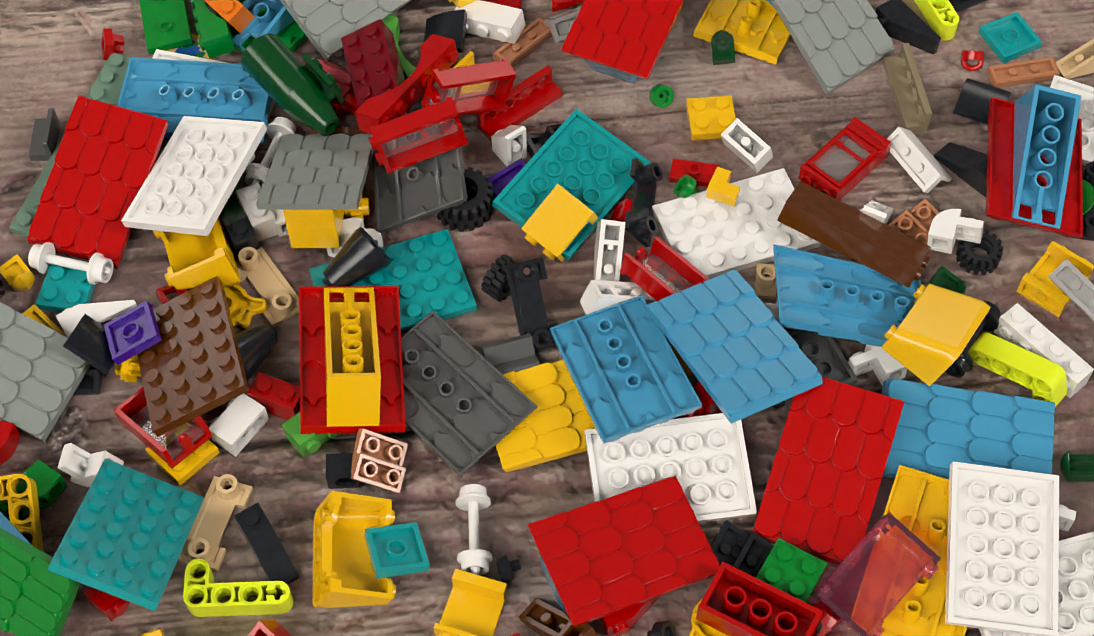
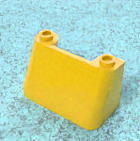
[153,217,242,290]
[881,283,991,386]
[312,491,396,609]

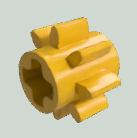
[344,195,370,220]
[115,355,142,383]

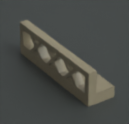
[883,43,932,132]

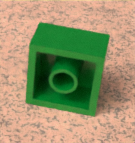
[756,538,827,603]

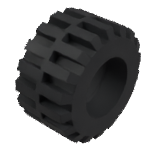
[436,167,493,232]

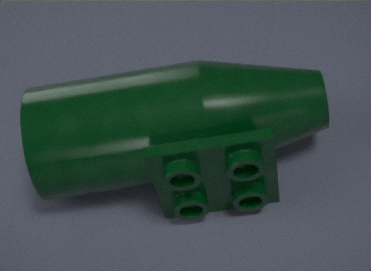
[241,33,345,136]

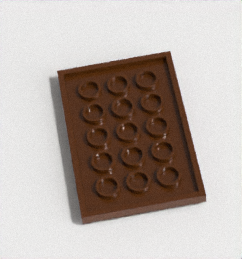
[137,276,249,437]

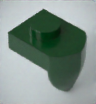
[711,30,735,65]
[928,266,967,294]
[1060,450,1094,482]

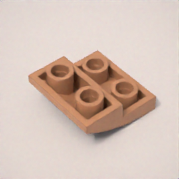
[889,199,940,256]
[351,428,408,494]

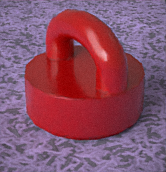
[961,50,985,71]

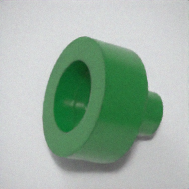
[649,84,674,108]
[674,174,699,198]

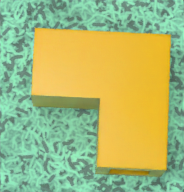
[706,167,740,207]

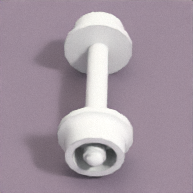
[245,117,296,188]
[28,242,113,285]
[456,484,493,576]

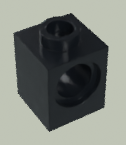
[326,453,360,489]

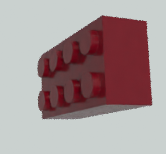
[341,19,405,108]

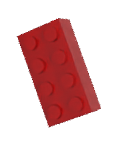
[696,561,823,636]

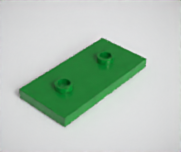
[139,0,193,55]

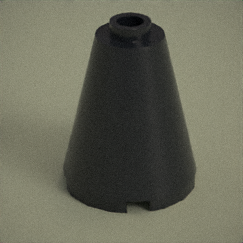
[322,227,391,287]
[236,323,278,382]

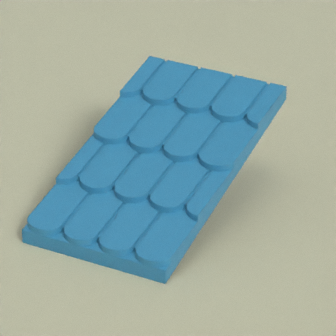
[117,57,272,143]
[773,244,921,347]
[647,269,823,424]
[549,295,702,444]
[882,379,1055,479]

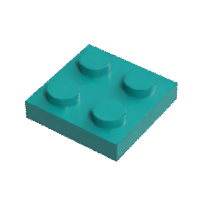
[978,12,1043,63]
[35,264,95,312]
[364,522,430,579]

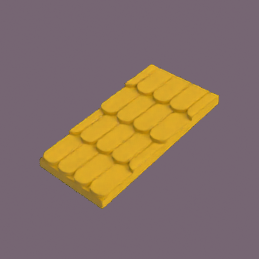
[693,0,791,65]
[496,360,595,472]
[848,465,967,636]

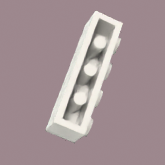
[994,303,1094,399]

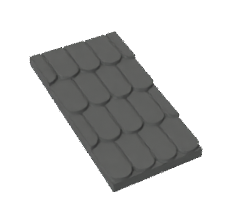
[371,88,467,233]
[401,311,538,477]

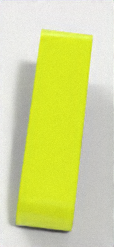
[914,0,959,41]
[967,332,1067,407]
[183,559,294,617]

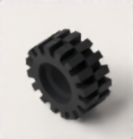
[956,230,1003,276]
[481,254,519,302]

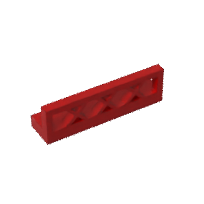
[476,65,562,142]

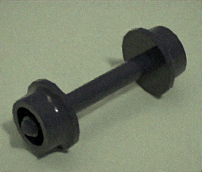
[945,300,1001,378]

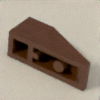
[519,598,597,636]

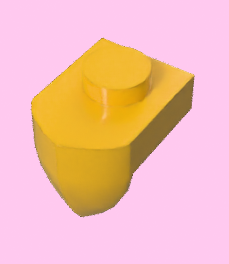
[0,254,35,292]

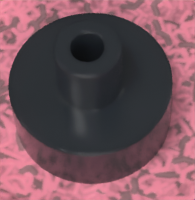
[495,554,521,583]
[647,620,676,636]

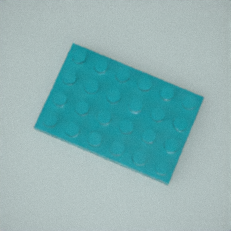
[492,109,651,261]
[309,229,477,333]
[48,459,205,612]

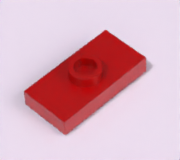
[669,158,719,187]

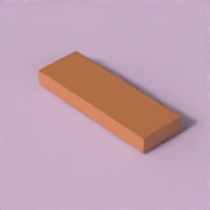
[492,17,552,67]
[986,57,1060,88]

